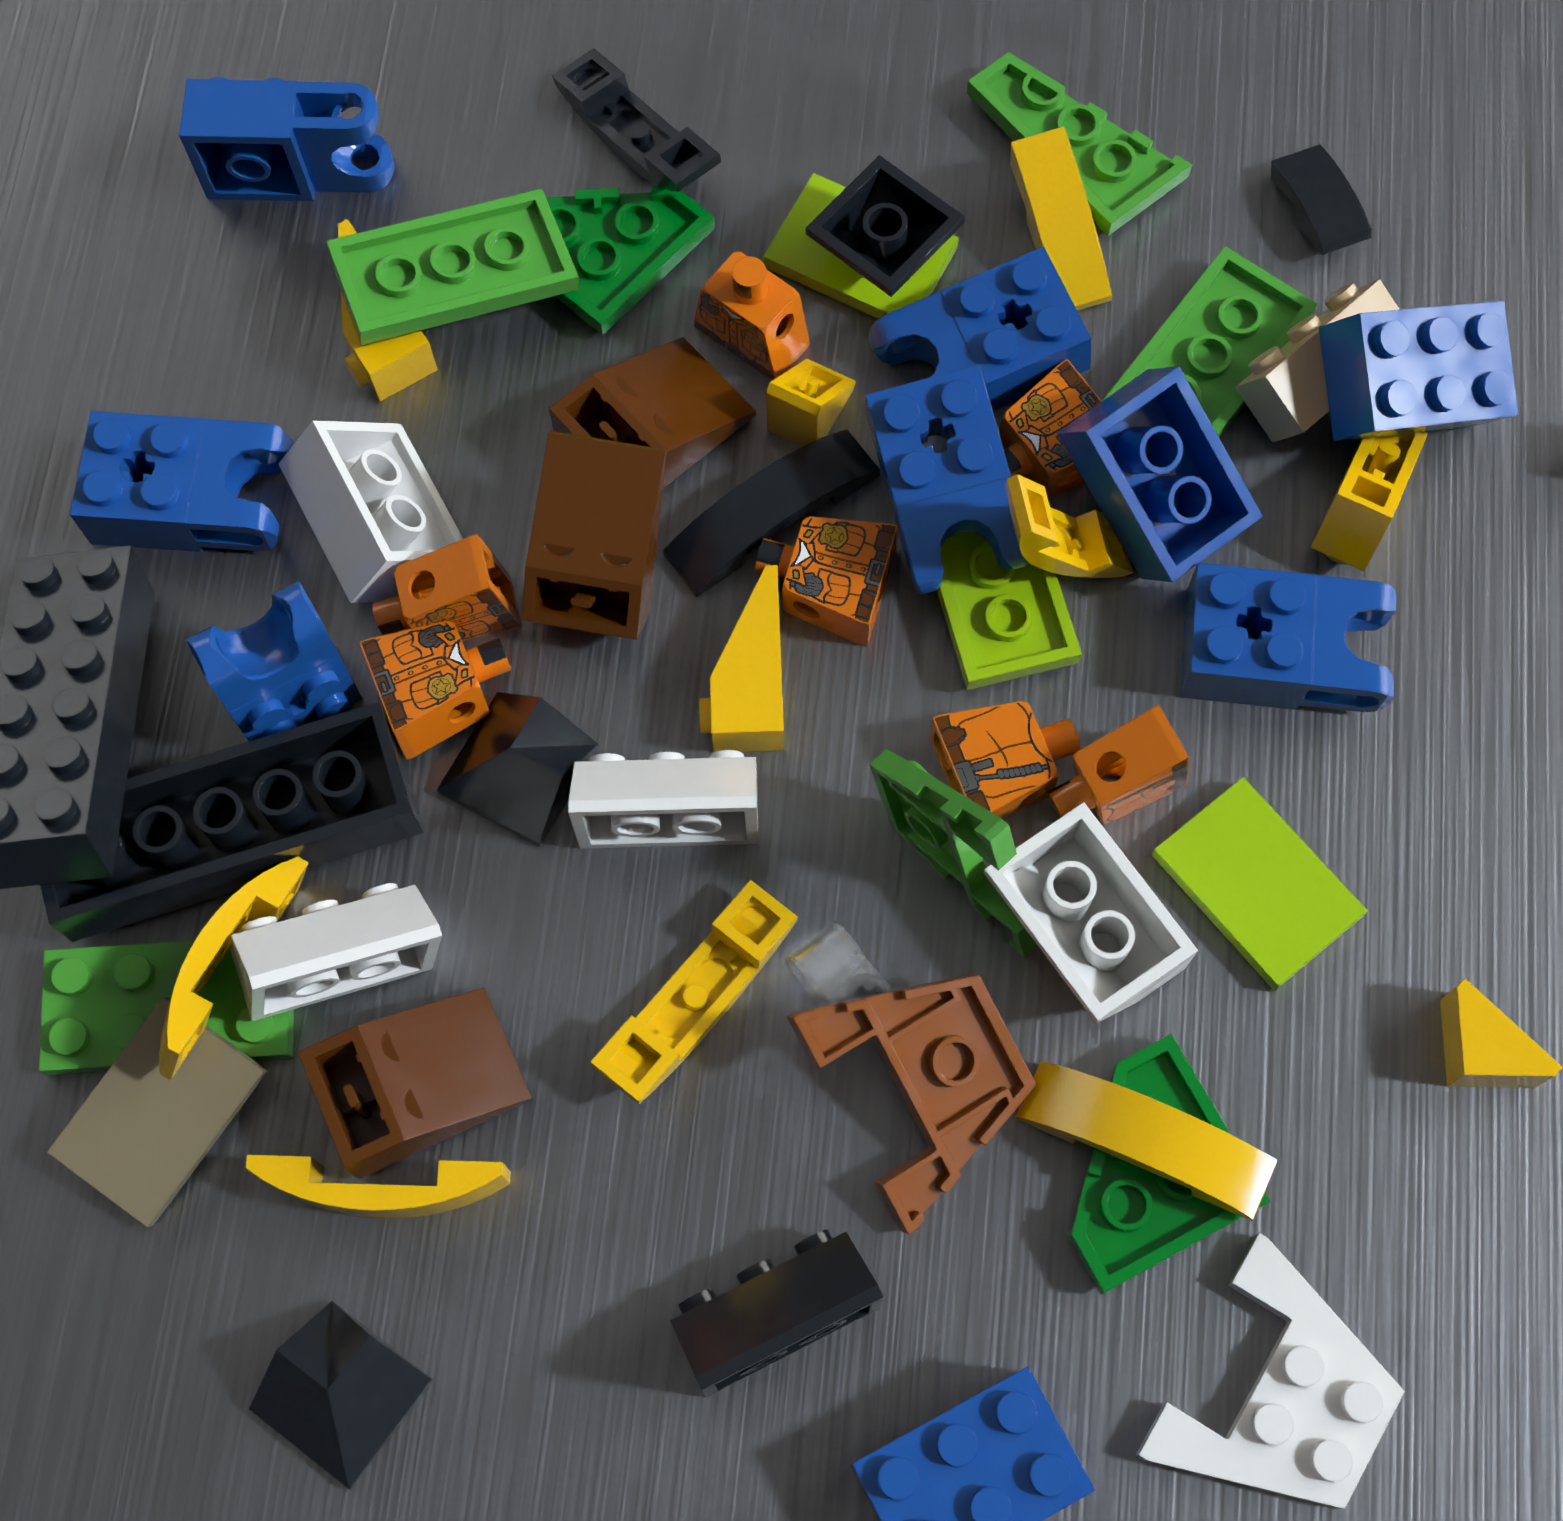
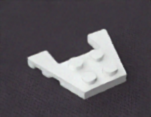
[1135,1233,1405,1509]

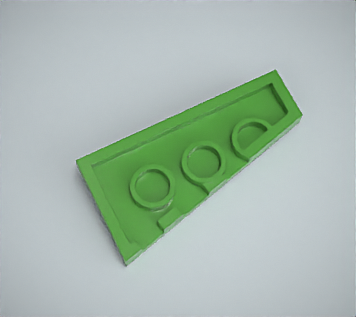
[967,52,1192,236]

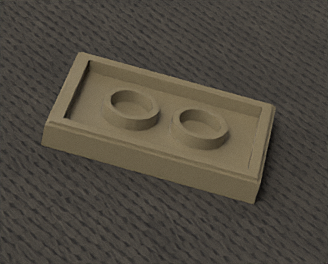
[47,997,268,1228]

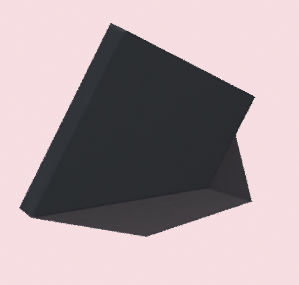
[805,155,965,297]
[437,692,599,847]
[249,1301,433,1490]

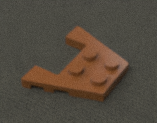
[786,974,1036,1235]

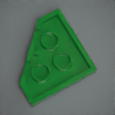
[519,186,715,335]
[1069,1034,1270,1295]

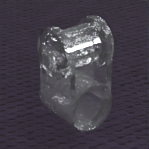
[785,920,892,1041]

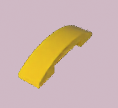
[1005,474,1133,578]
[159,857,309,1080]
[590,880,798,1105]
[1015,1061,1277,1221]
[246,1155,511,1219]

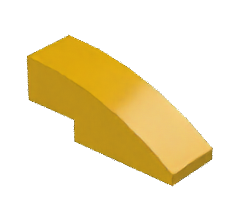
[1010,126,1112,311]

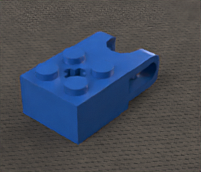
[179,77,395,201]
[868,246,1091,411]
[865,364,1029,594]
[70,411,294,552]
[1179,562,1397,712]
[185,581,363,741]

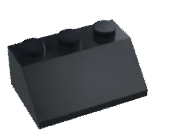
[670,1229,884,1397]

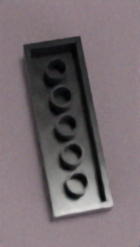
[0,545,155,889]
[40,701,424,942]

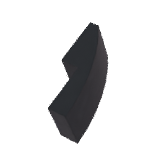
[1271,144,1372,255]

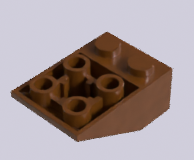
[549,337,756,489]
[522,431,667,640]
[298,987,533,1179]

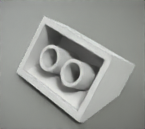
[279,420,463,603]
[568,750,759,849]
[983,802,1198,1023]
[231,883,442,1021]

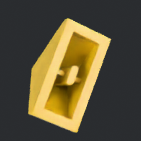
[766,359,856,447]
[1440,978,1563,1088]

